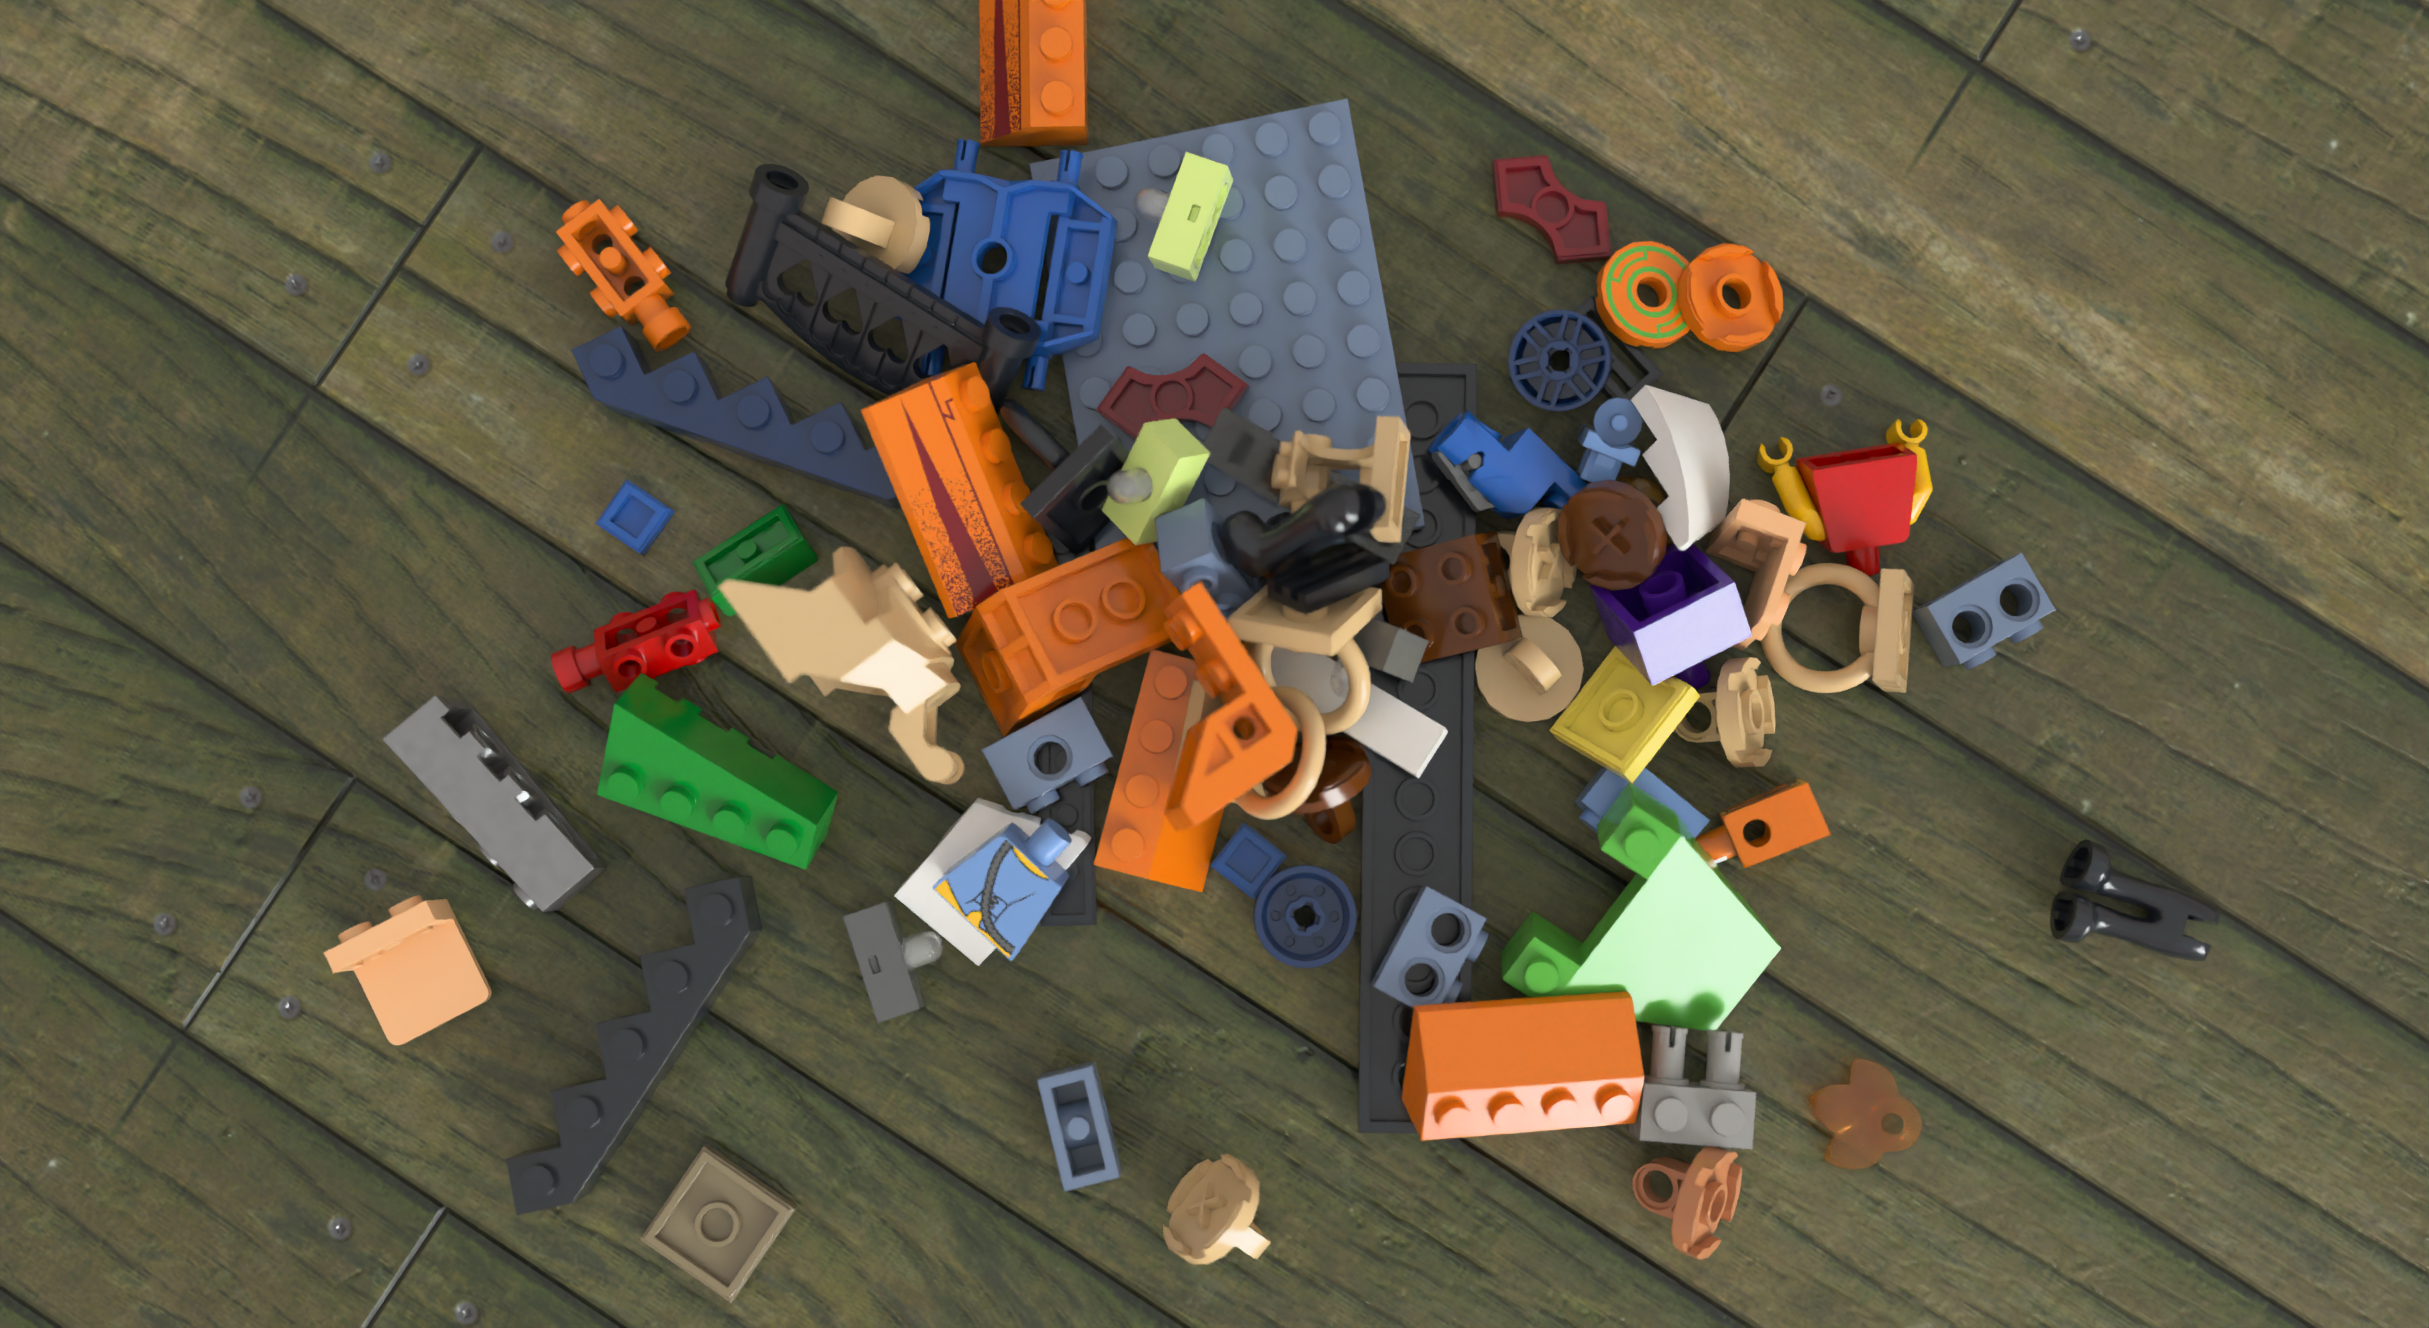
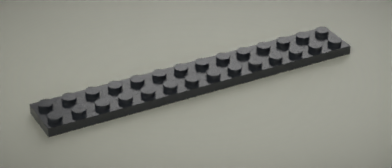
[1357,363,1477,1134]

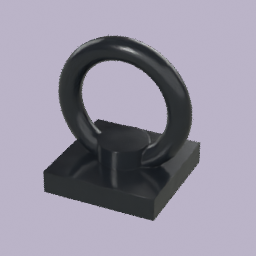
[998,398,1138,555]

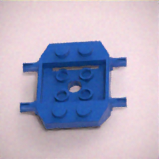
[896,139,1118,392]

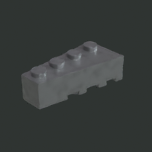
[382,695,608,912]

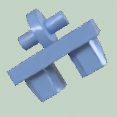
[1576,397,1643,482]

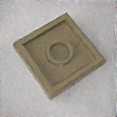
[640,1144,798,1303]

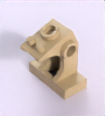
[1271,416,1411,542]

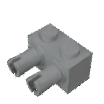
[1628,1025,1756,1149]

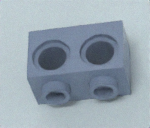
[1155,498,1262,622]
[1912,553,2056,670]
[1370,886,1489,1008]

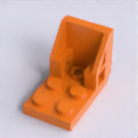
[955,537,1181,738]
[1163,582,1297,832]

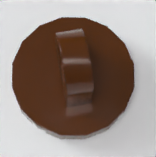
[1557,480,1667,591]
[1261,736,1373,844]

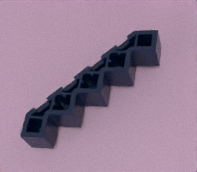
[571,326,901,509]

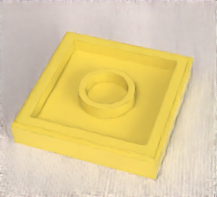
[1549,646,1700,783]

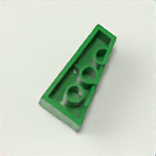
[597,673,838,870]

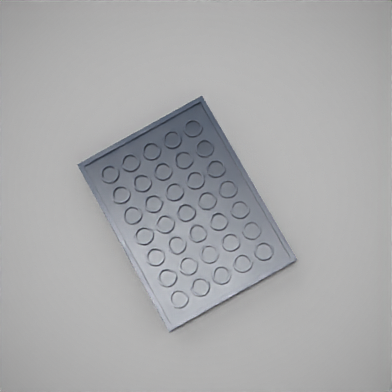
[1030,99,1426,553]

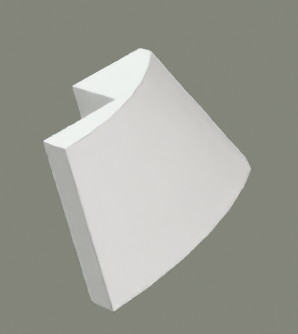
[1631,385,1730,551]
[894,798,1091,966]

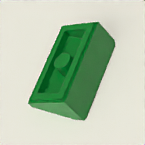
[692,503,818,617]

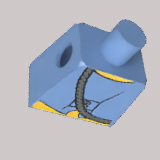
[932,818,1072,961]

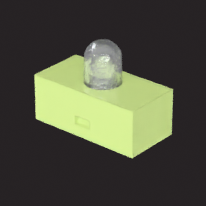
[1133,152,1233,282]
[1102,418,1210,546]

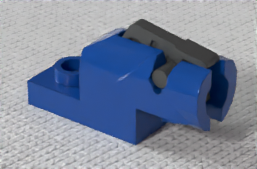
[1427,410,1588,520]

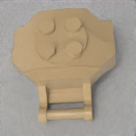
[718,547,965,785]

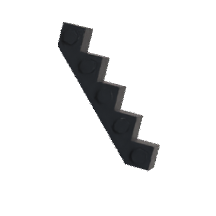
[506,876,763,1215]

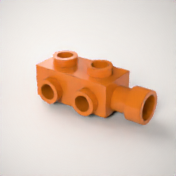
[556,199,691,352]

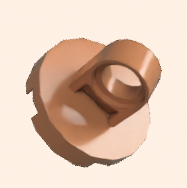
[1633,1146,1742,1260]

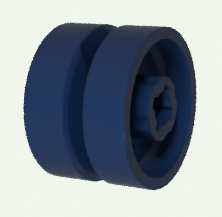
[1508,310,1612,411]
[1253,865,1357,968]

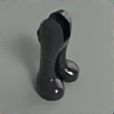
[1220,482,1386,578]
[2050,839,2219,961]

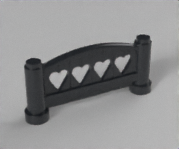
[725,164,1041,416]

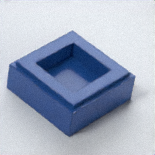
[595,479,675,556]
[1210,822,1287,899]

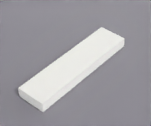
[1244,641,1448,778]

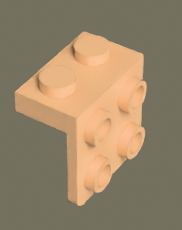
[1705,498,1807,651]
[324,895,491,1045]

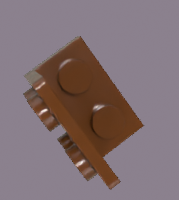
[1379,531,1523,663]

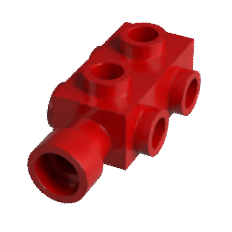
[551,589,722,694]

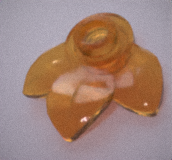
[1809,1058,1921,1169]

